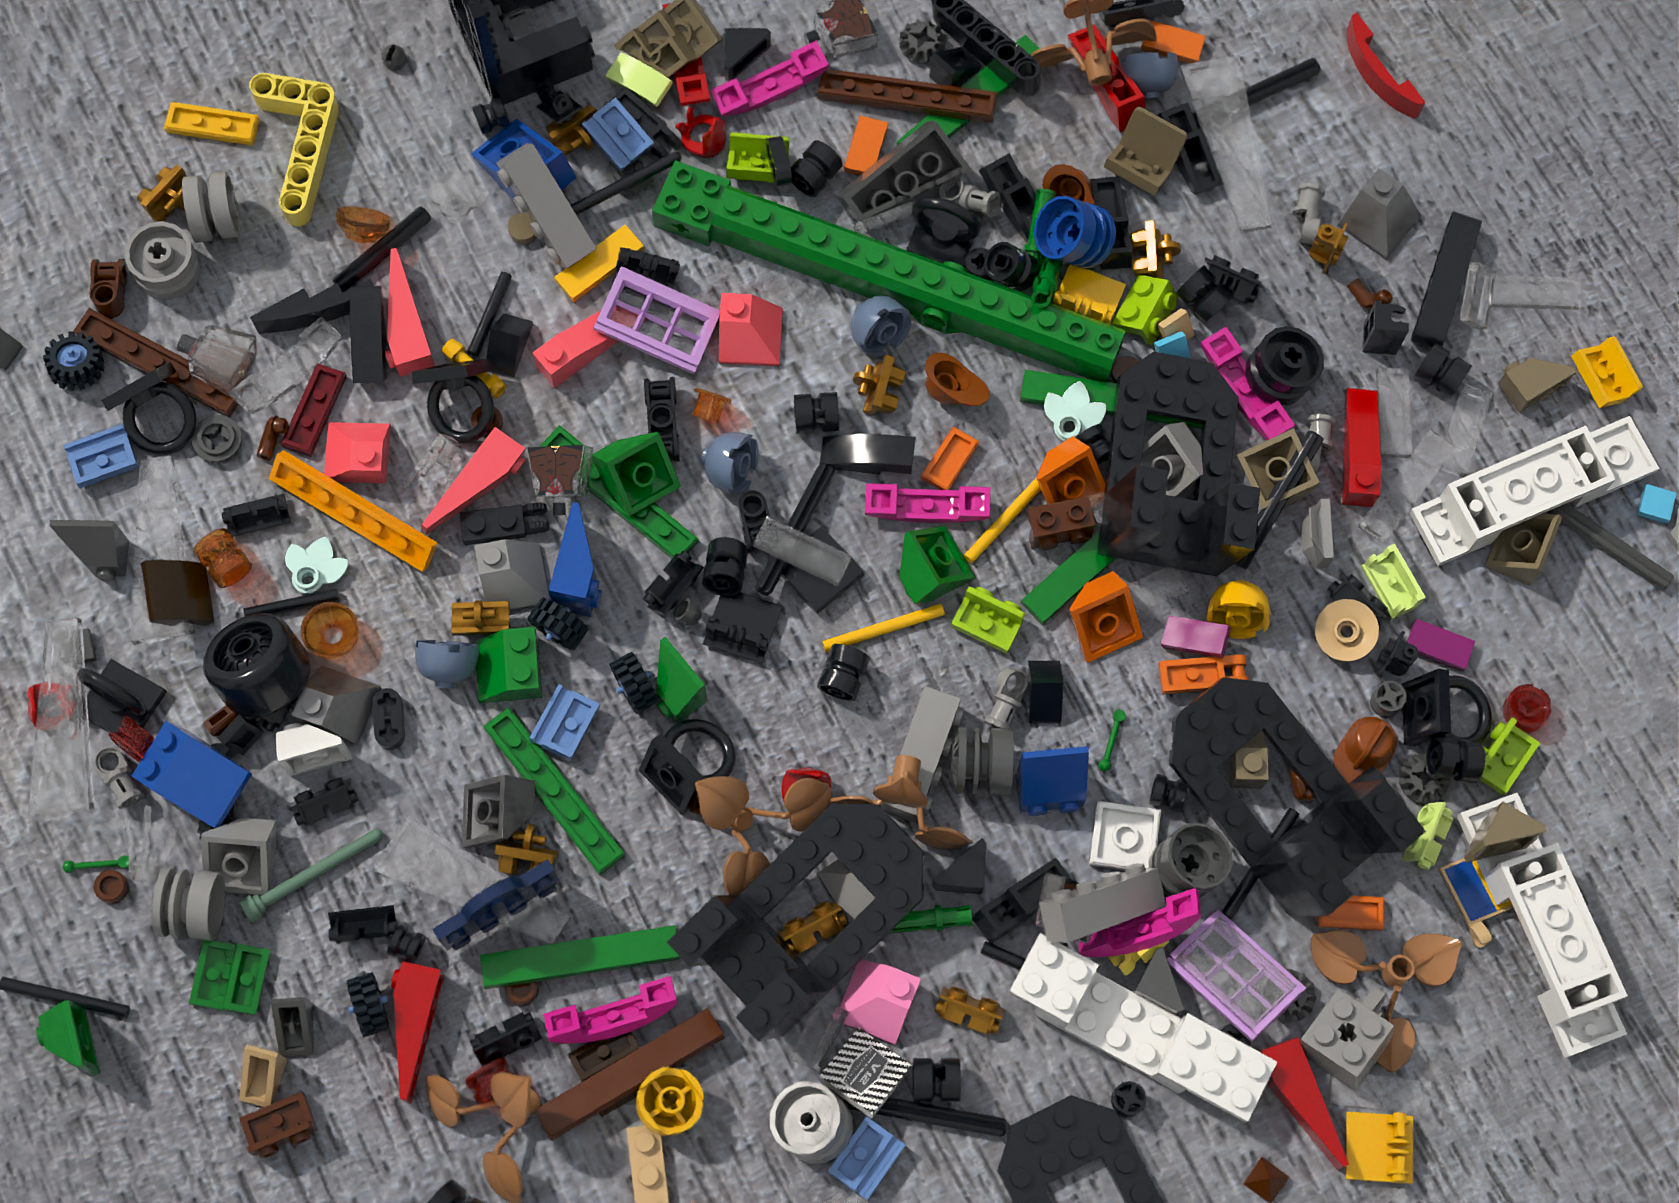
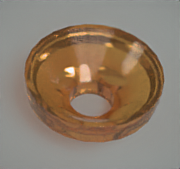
[336,206,392,243]
[301,602,359,659]

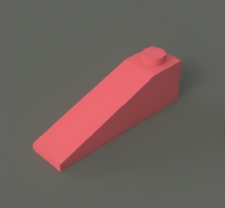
[385,248,435,377]
[532,305,648,389]
[421,427,526,535]

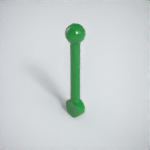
[1098,710,1126,772]
[62,855,132,873]

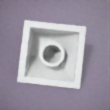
[276,723,353,776]

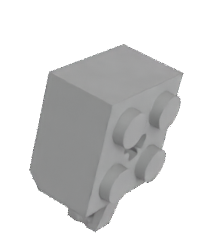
[1300,987,1395,1090]

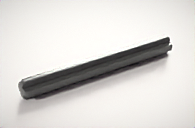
[1547,503,1674,590]

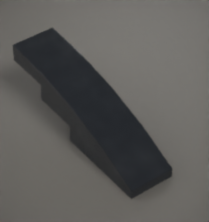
[250,278,374,334]

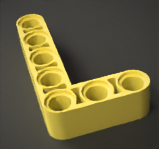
[249,73,339,227]

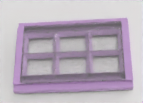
[593,266,720,374]
[1167,909,1306,1042]

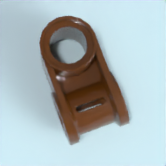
[89,259,128,319]

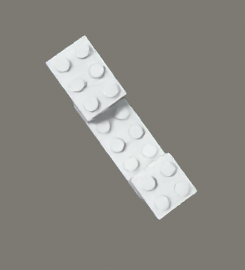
[1409,416,1660,566]
[1457,792,1628,1058]
[1008,933,1277,1123]

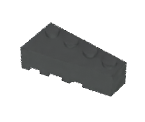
[835,121,972,221]

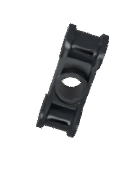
[644,377,680,462]

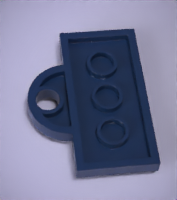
[432,859,560,951]

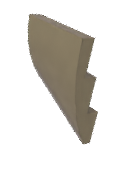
[614,0,723,78]

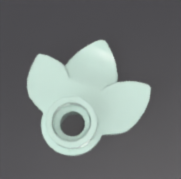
[1044,381,1106,441]
[285,537,348,595]

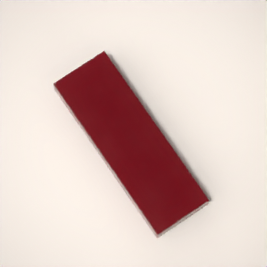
[281,363,347,457]

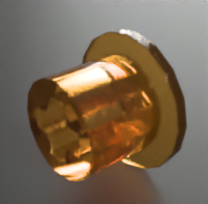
[692,388,732,424]

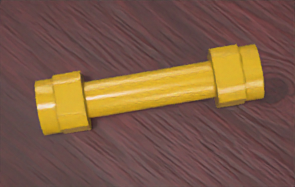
[441,338,507,399]

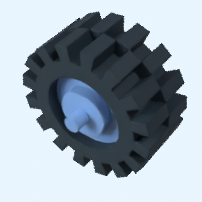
[43,331,105,391]
[527,597,589,651]
[609,652,659,714]
[347,972,390,1037]

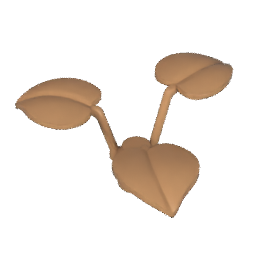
[1031,0,1157,86]
[829,755,973,850]
[695,776,831,895]
[1310,930,1462,1072]
[425,1072,541,1203]

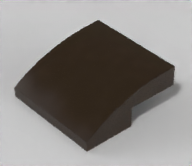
[141,560,214,626]
[567,1032,640,1117]

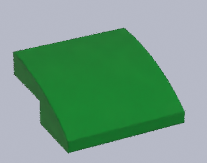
[188,940,270,1015]

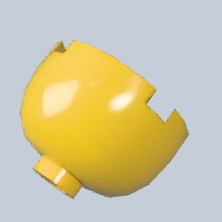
[1206,580,1271,639]
[636,1067,704,1136]

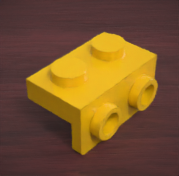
[1571,336,1643,408]

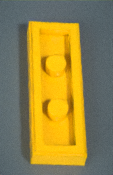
[164,102,260,146]
[554,225,644,303]

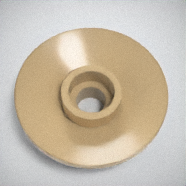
[1315,599,1379,662]

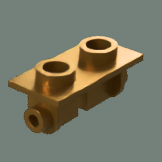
[1309,222,1349,274]
[778,901,848,955]
[935,986,1005,1035]

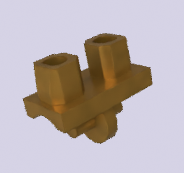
[546,104,597,156]
[137,164,187,222]
[1131,220,1181,279]
[852,354,906,416]
[451,600,510,636]
[495,824,559,874]

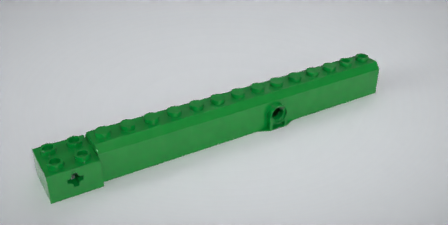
[652,160,1126,382]

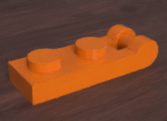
[1158,654,1249,695]

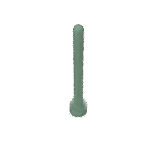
[238,829,383,924]

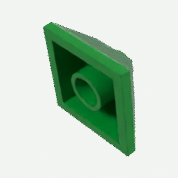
[591,432,681,516]
[899,526,976,604]
[656,636,707,723]
[36,1000,100,1075]

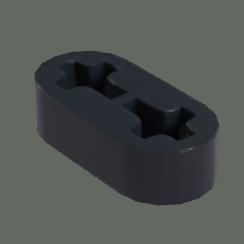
[766,136,792,187]
[372,688,405,750]

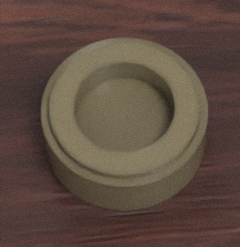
[507,212,536,244]

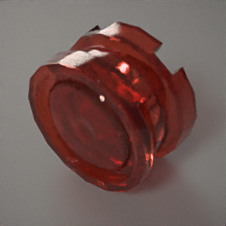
[1502,684,1552,733]
[108,716,154,763]
[464,1057,514,1105]

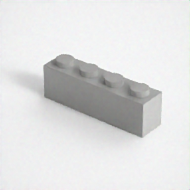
[496,143,597,268]
[882,686,964,823]
[1039,863,1166,943]

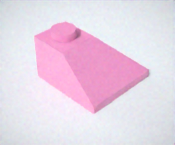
[834,960,921,1045]

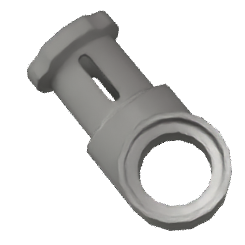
[939,177,1001,218]
[1292,182,1325,245]
[1308,414,1335,474]
[984,667,1028,729]
[94,747,145,809]

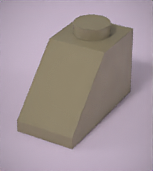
[1498,358,1577,413]
[1229,731,1269,789]

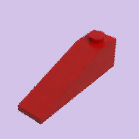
[1068,25,1145,133]
[1342,388,1381,507]
[391,961,445,1104]
[1260,1037,1349,1170]

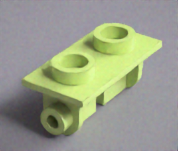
[1402,802,1454,870]

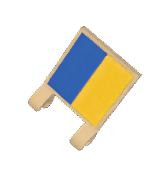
[1438,858,1523,948]

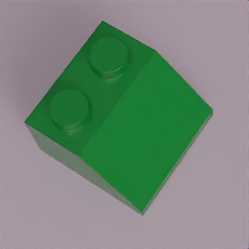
[475,627,542,704]

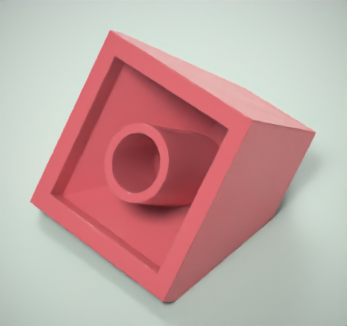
[719,293,783,366]
[324,422,391,484]

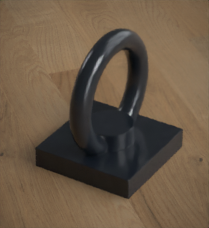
[906,197,983,267]
[411,358,497,444]
[101,361,197,455]
[76,659,167,745]
[1402,669,1492,746]
[638,719,736,815]

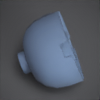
[1119,52,1178,100]
[850,296,911,358]
[702,431,759,495]
[415,640,479,688]

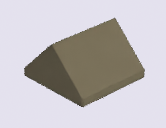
[1237,428,1320,510]
[1485,514,1562,586]
[1464,802,1547,863]

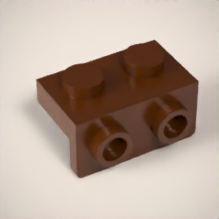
[1027,497,1095,550]
[239,1092,318,1159]

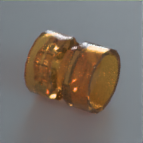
[193,528,253,588]

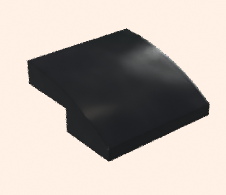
[781,527,865,614]

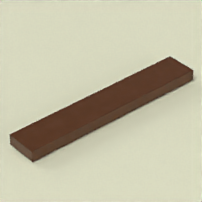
[817,69,997,123]
[73,308,246,418]
[534,1008,725,1141]

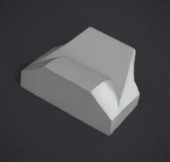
[1301,499,1334,568]

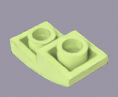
[605,52,673,107]

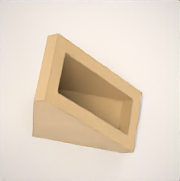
[239,1045,288,1107]

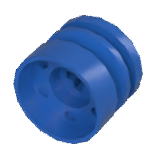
[1034,196,1116,268]

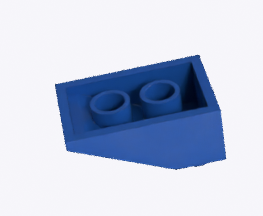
[471,118,576,201]
[548,502,602,617]
[132,721,252,828]
[1015,746,1089,816]

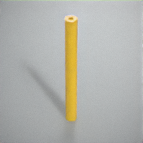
[963,478,1041,564]
[822,603,945,653]

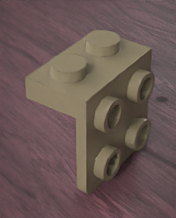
[1103,107,1187,196]

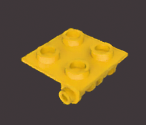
[1053,264,1126,325]
[1346,1112,1413,1184]

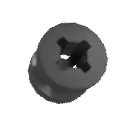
[1370,681,1407,718]

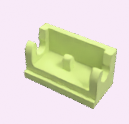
[1361,543,1426,620]

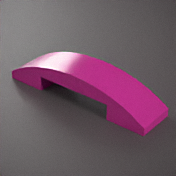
[710,41,829,117]
[1200,327,1295,440]
[865,483,991,523]
[1078,888,1201,957]
[544,976,678,1043]

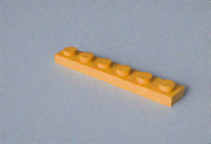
[268,450,438,572]

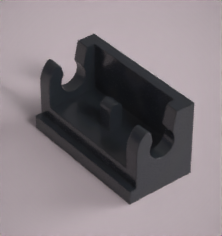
[1362,300,1409,355]

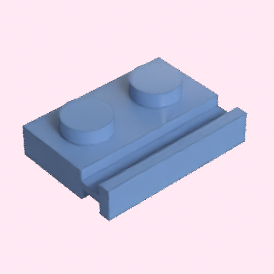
[582,97,654,172]
[63,424,139,488]
[529,684,600,762]
[828,1116,906,1201]

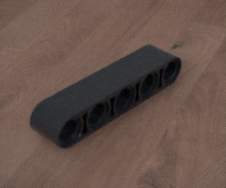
[931,0,1041,96]
[1411,211,1482,348]

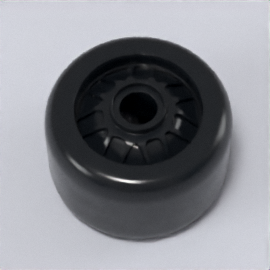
[203,613,311,717]

